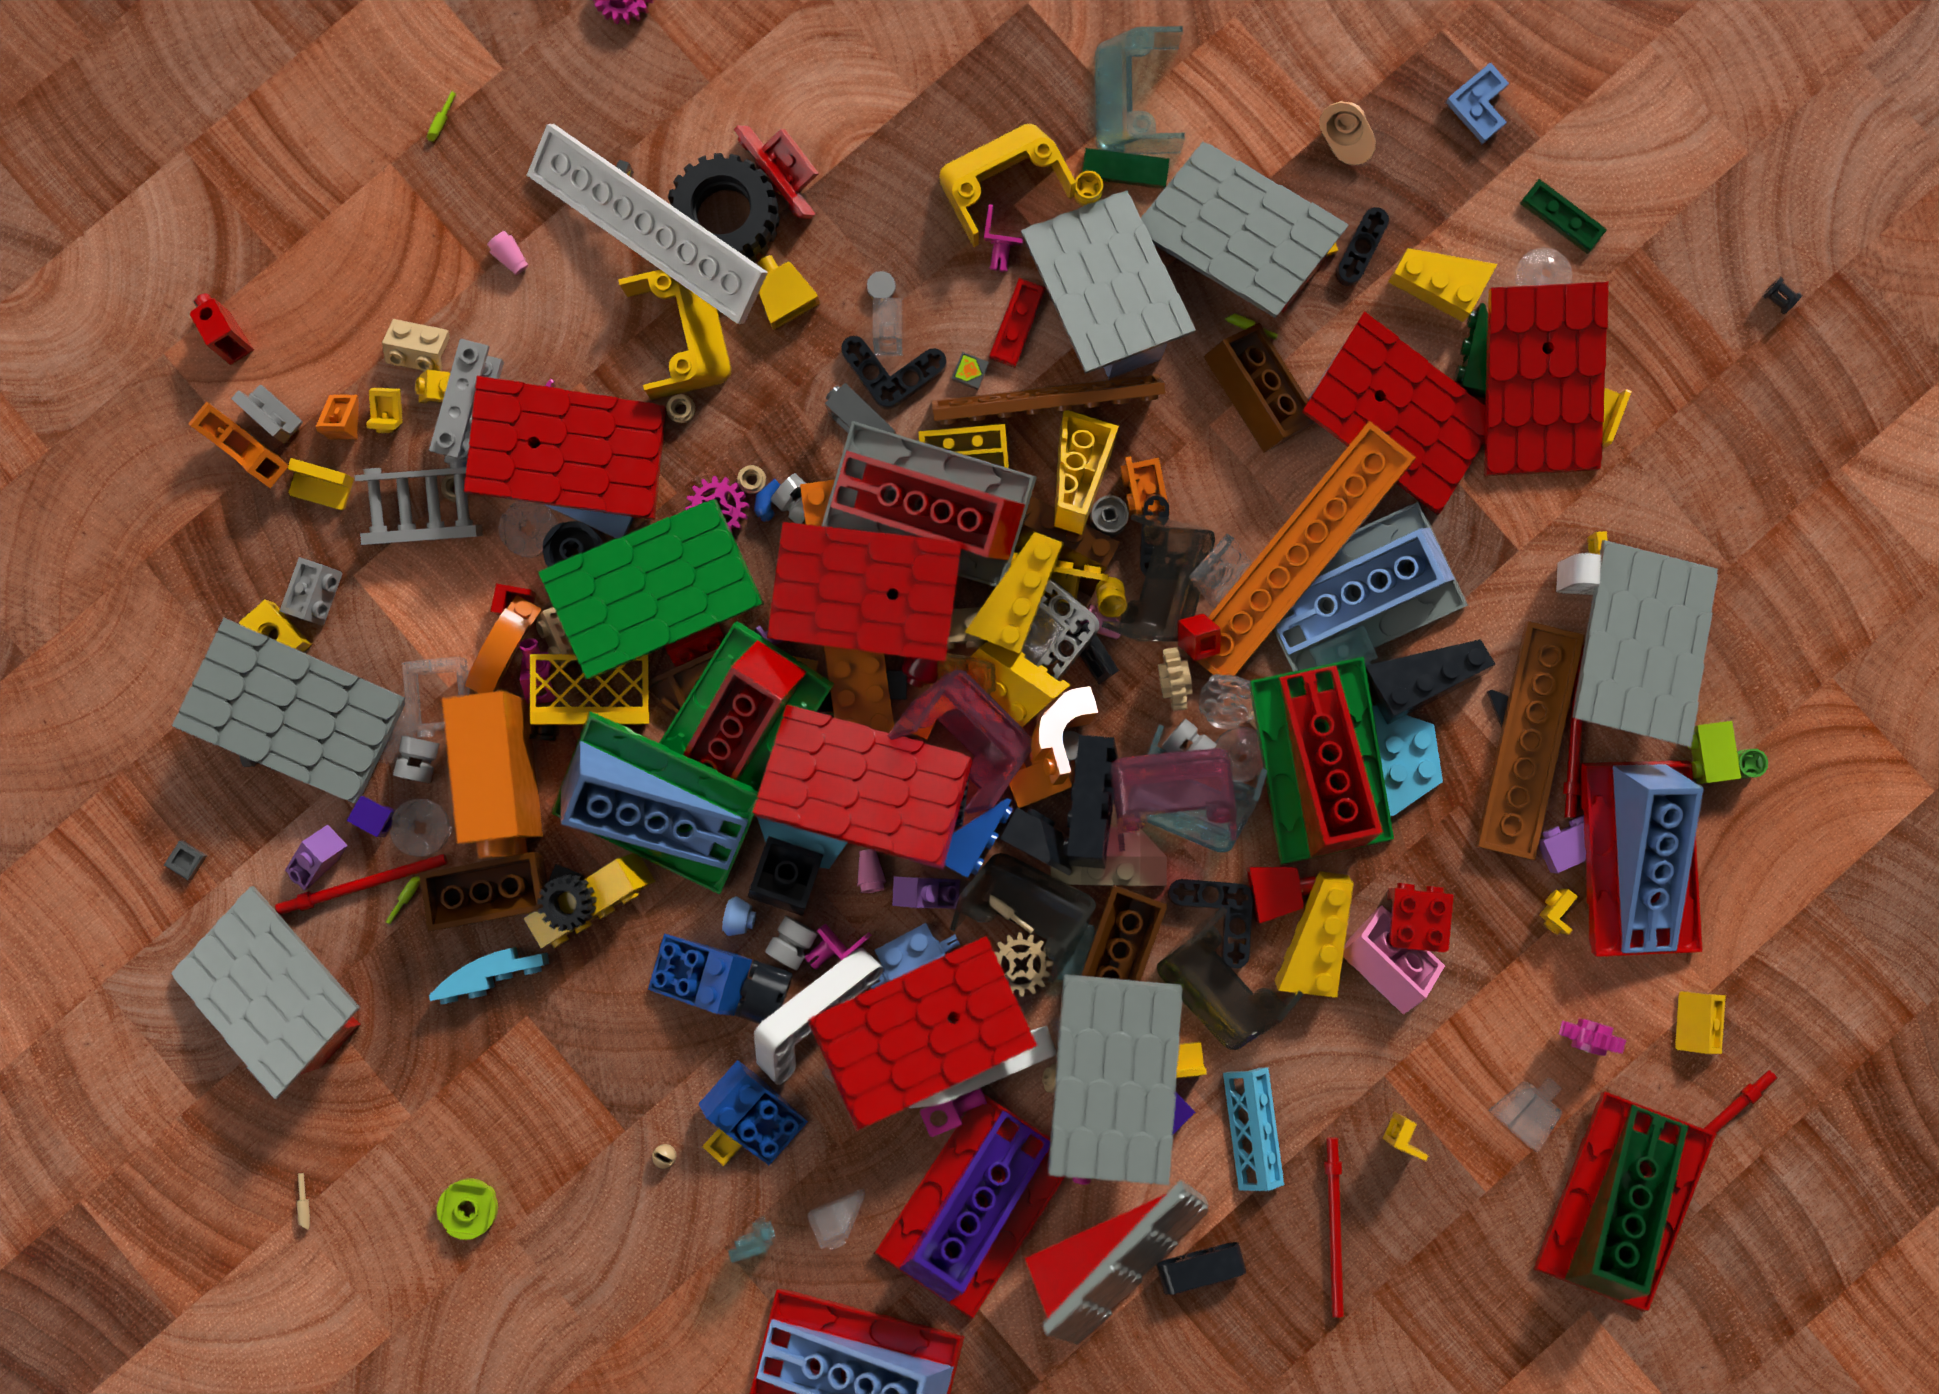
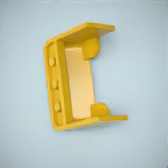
[940,124,1076,247]
[618,270,731,400]

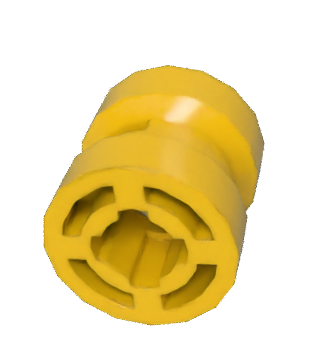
[1074,171,1103,206]
[1096,577,1127,618]

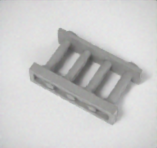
[429,338,504,464]
[354,462,483,545]

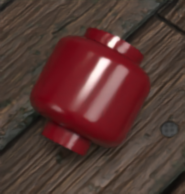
[901,656,944,688]

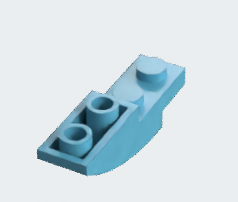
[429,947,549,1005]

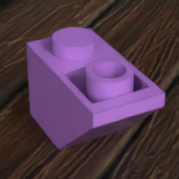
[1538,815,1586,873]
[285,825,348,891]
[892,877,960,909]

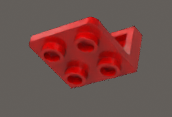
[1387,883,1454,953]

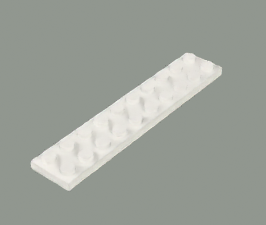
[527,124,768,324]

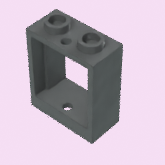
[825,383,896,434]

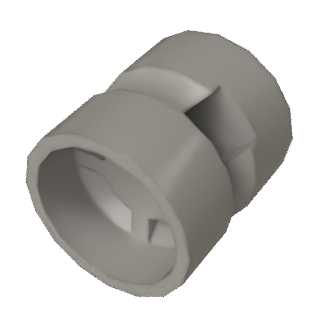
[771,473,806,524]
[1089,495,1129,538]
[1161,718,1217,773]
[393,736,440,783]
[765,916,818,970]

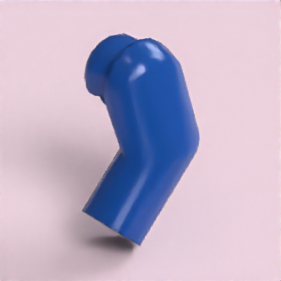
[754,479,780,522]

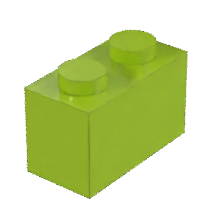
[1688,721,1741,784]

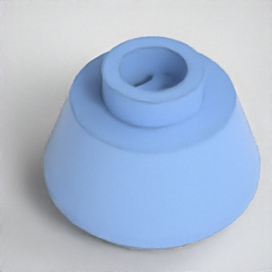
[722,896,756,936]

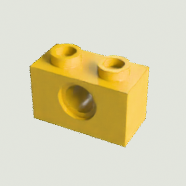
[239,599,312,652]

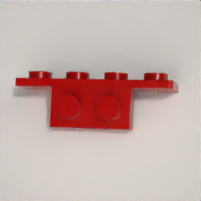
[734,125,819,218]

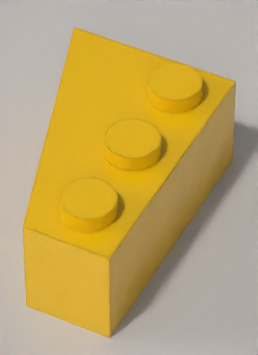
[1388,248,1497,322]
[918,424,1009,468]
[963,641,1070,729]

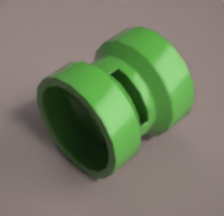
[1737,749,1768,779]

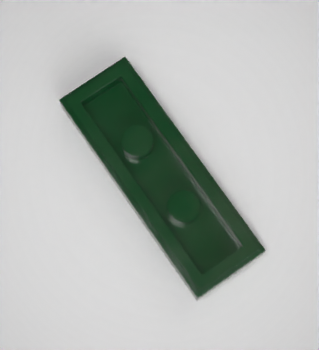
[1082,148,1170,189]
[1520,179,1607,254]

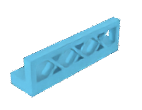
[1223,1067,1284,1191]

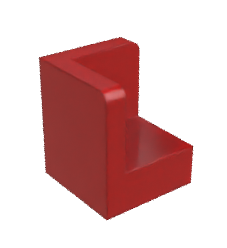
[490,583,536,615]
[1178,614,1221,661]

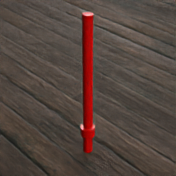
[1563,645,1584,818]
[275,854,448,915]
[1703,1070,1778,1133]
[1324,1137,1344,1318]

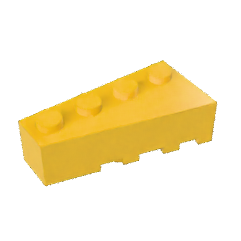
[1054,410,1119,535]
[965,532,1064,653]
[523,853,655,948]
[1274,872,1353,998]

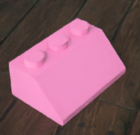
[1343,905,1445,1015]

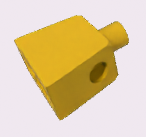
[757,255,820,330]

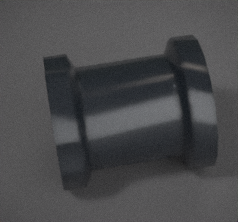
[1762,276,1803,315]
[529,725,556,741]

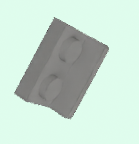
[231,385,303,443]
[280,557,342,626]

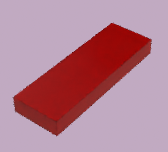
[989,278,1046,368]

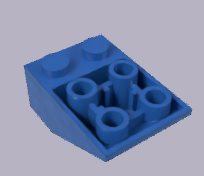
[944,798,1013,878]
[648,933,753,1016]
[698,1060,808,1166]

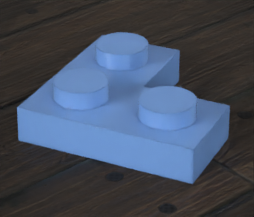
[1446,62,1509,144]

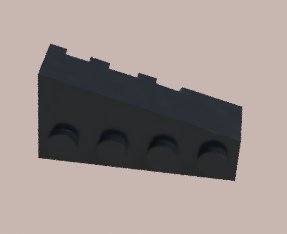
[1365,639,1495,724]
[1063,735,1119,869]

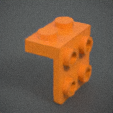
[1121,456,1170,522]

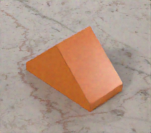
[316,395,359,439]

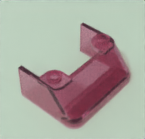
[888,670,1032,814]
[1111,748,1237,852]

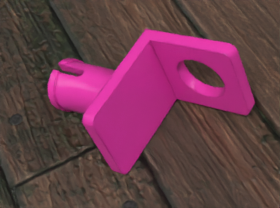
[984,205,1023,272]
[519,638,556,705]
[805,924,872,970]
[920,1087,986,1137]

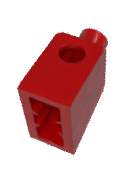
[190,293,254,365]
[1246,867,1316,923]

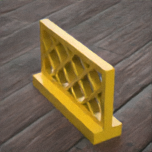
[530,654,649,725]

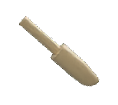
[990,895,1034,934]
[297,1173,310,1230]

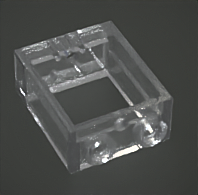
[402,657,470,738]

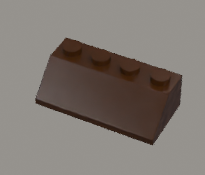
[1203,323,1315,453]
[1014,496,1120,597]
[419,852,547,932]
[1080,885,1168,981]

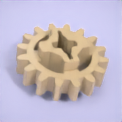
[1158,647,1192,711]
[994,932,1053,996]

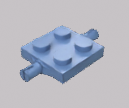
[870,923,960,989]

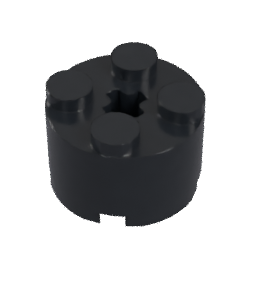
[543,521,604,567]
[735,960,793,1024]

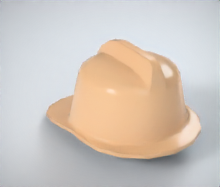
[1319,101,1376,165]

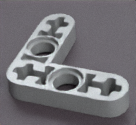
[1036,578,1100,681]

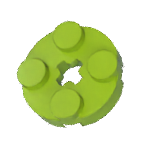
[437,1178,498,1240]

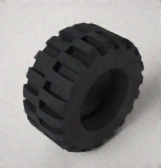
[668,153,780,262]

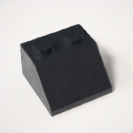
[1000,808,1072,876]
[748,836,824,916]

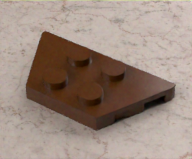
[648,649,717,714]

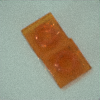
[937,653,996,694]

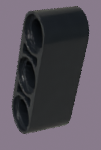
[1156,1242,1247,1295]

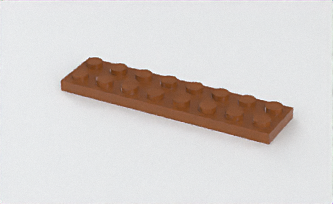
[932,374,1166,425]
[1475,621,1585,860]

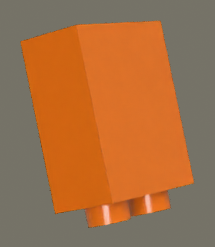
[442,691,543,858]

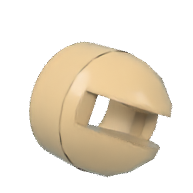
[652,1144,677,1169]

